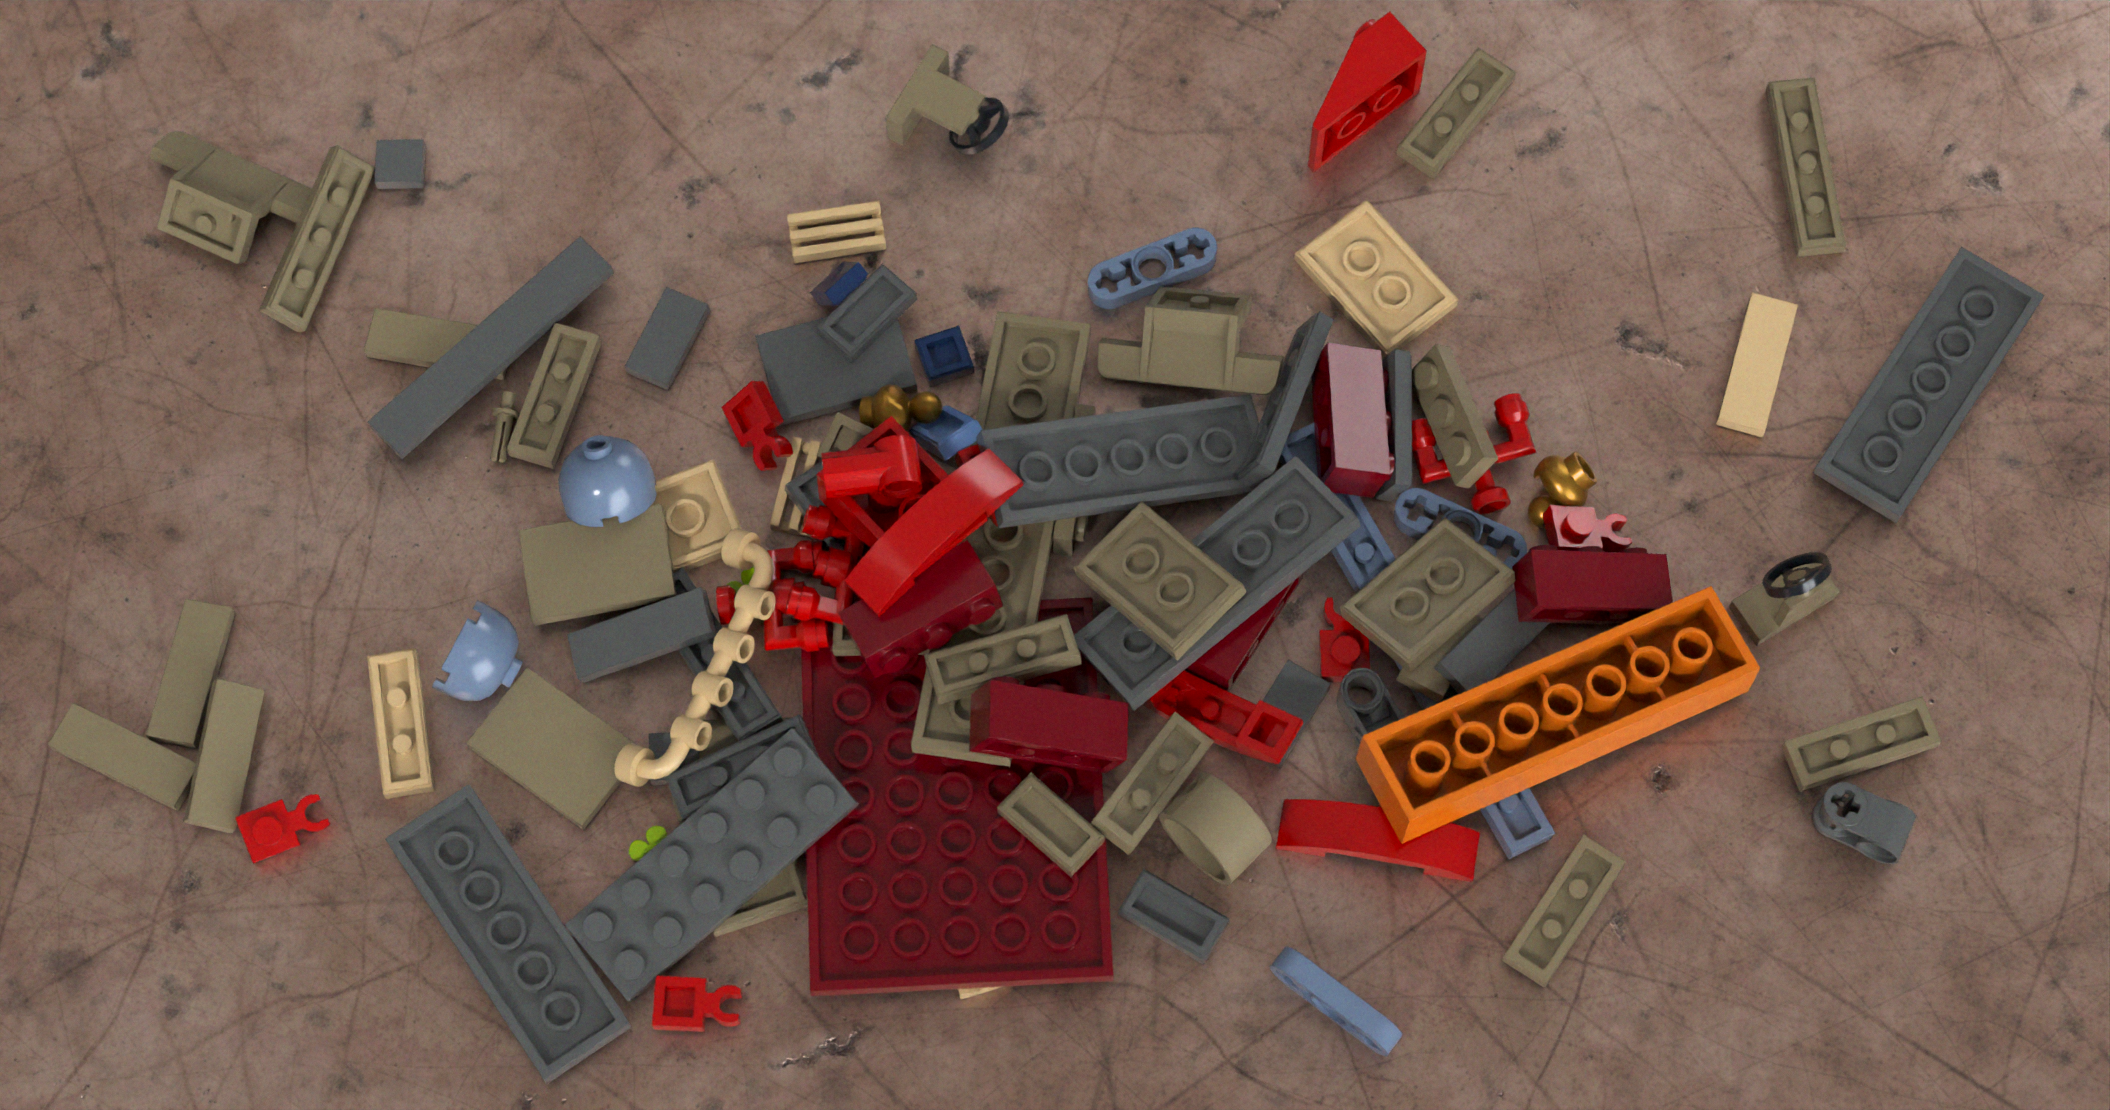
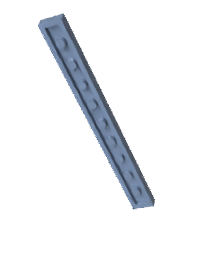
[1279,423,1555,859]

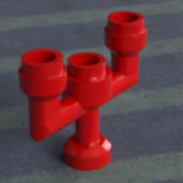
[1412,393,1537,515]
[785,504,865,625]
[716,539,829,652]

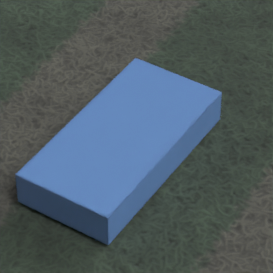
[909,405,983,461]

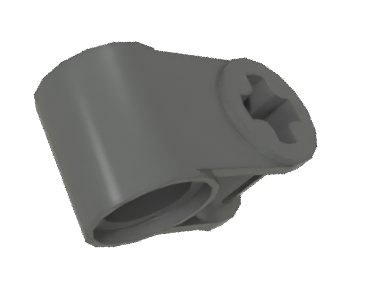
[1336,668,1405,749]
[1812,782,1916,864]

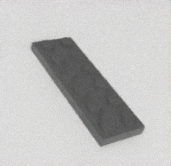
[1813,247,2044,523]
[976,394,1272,528]
[1074,456,1361,711]
[565,727,859,1002]
[385,784,632,1084]

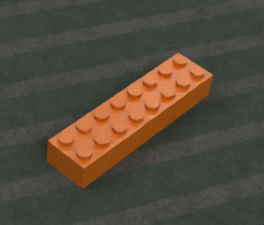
[1356,586,1760,844]

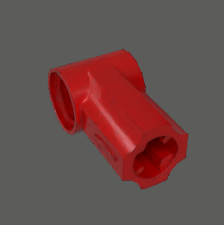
[821,435,923,499]

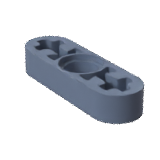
[1088,228,1217,309]
[1394,488,1527,569]
[1270,946,1402,1056]

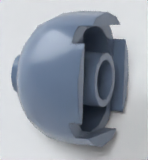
[558,435,657,527]
[432,600,523,701]

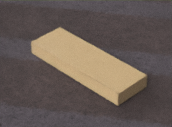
[1716,292,1798,437]
[367,648,435,799]

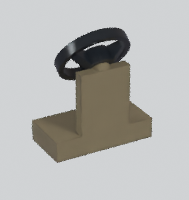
[886,44,1009,155]
[1729,552,1840,646]

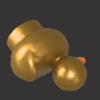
[859,384,943,432]
[1527,451,1597,528]

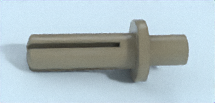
[490,391,520,463]

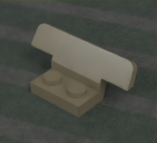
[150,131,312,264]
[1098,286,1284,395]

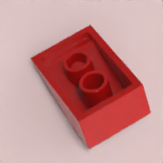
[1308,12,1427,172]
[816,416,988,579]

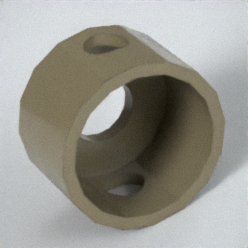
[1158,772,1272,886]

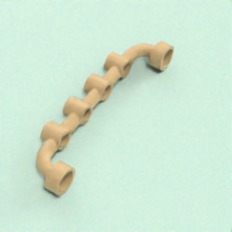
[615,528,776,787]

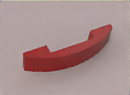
[844,449,1024,617]
[1142,671,1303,764]
[1276,799,1480,882]

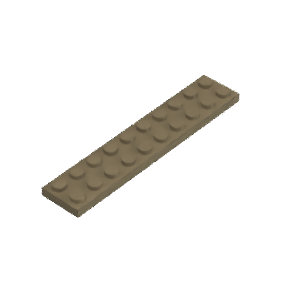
[911,311,1091,767]

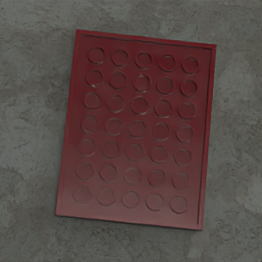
[800,597,1114,996]

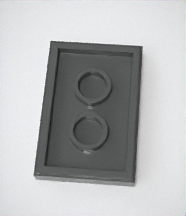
[755,317,918,426]

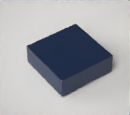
[810,262,868,306]
[914,326,975,387]

